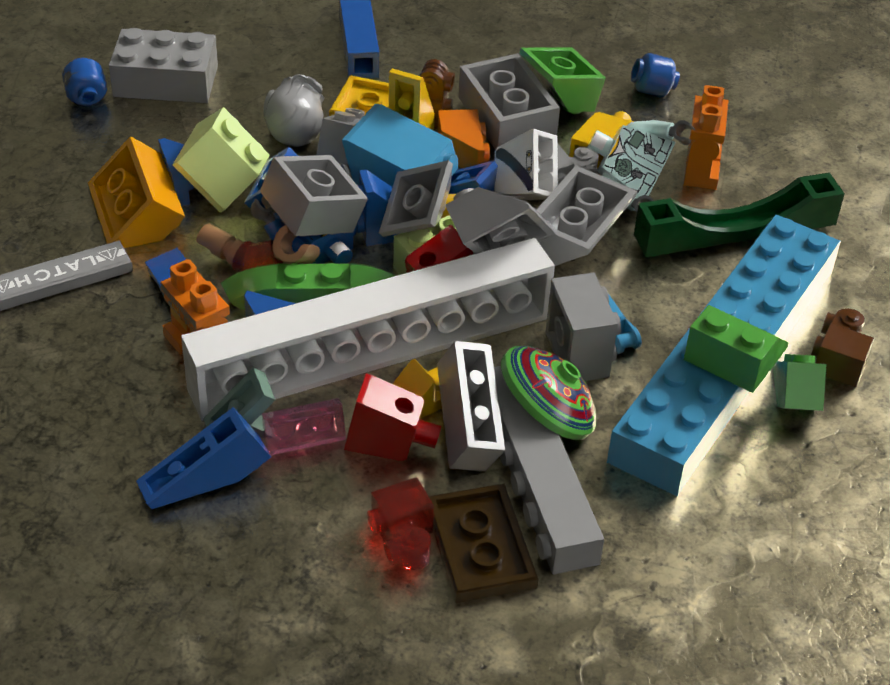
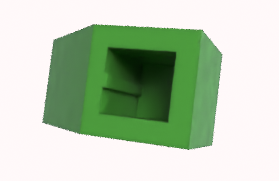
[772,354,826,411]

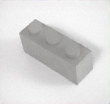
[437,341,505,471]

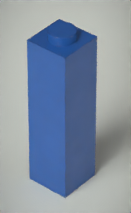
[339,0,379,78]

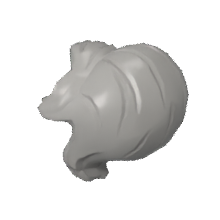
[263,74,325,147]

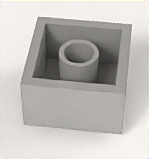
[260,155,368,237]
[545,272,621,381]

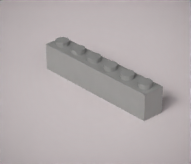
[494,366,604,574]

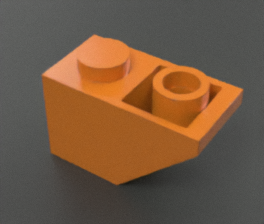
[437,109,490,168]

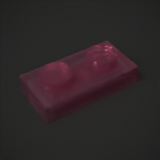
[261,398,346,455]

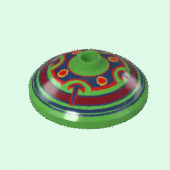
[501,346,597,440]

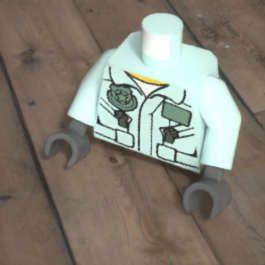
[587,120,695,213]

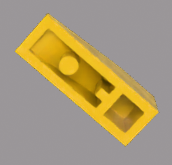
[389,68,435,131]

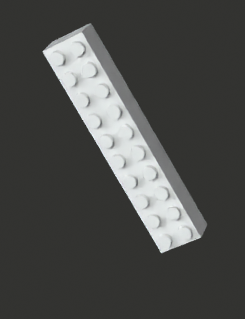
[181,238,555,421]

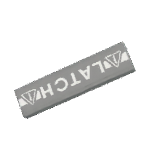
[0,240,133,311]

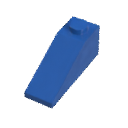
[136,407,271,509]

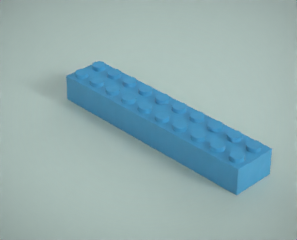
[607,215,841,496]

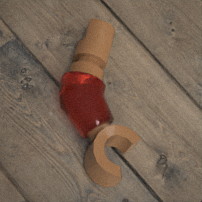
[196,223,320,273]

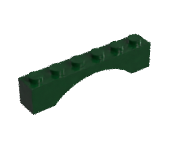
[633,172,845,257]

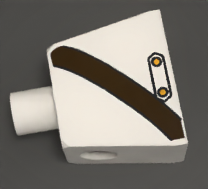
[494,129,558,201]

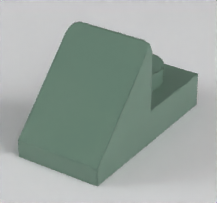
[203,367,276,438]

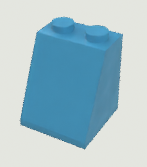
[342,104,458,187]

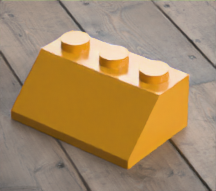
[88,136,185,248]

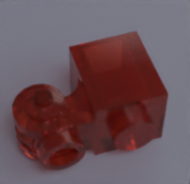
[367,477,434,570]

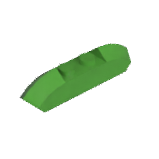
[221,263,396,310]

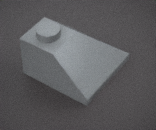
[379,160,453,237]

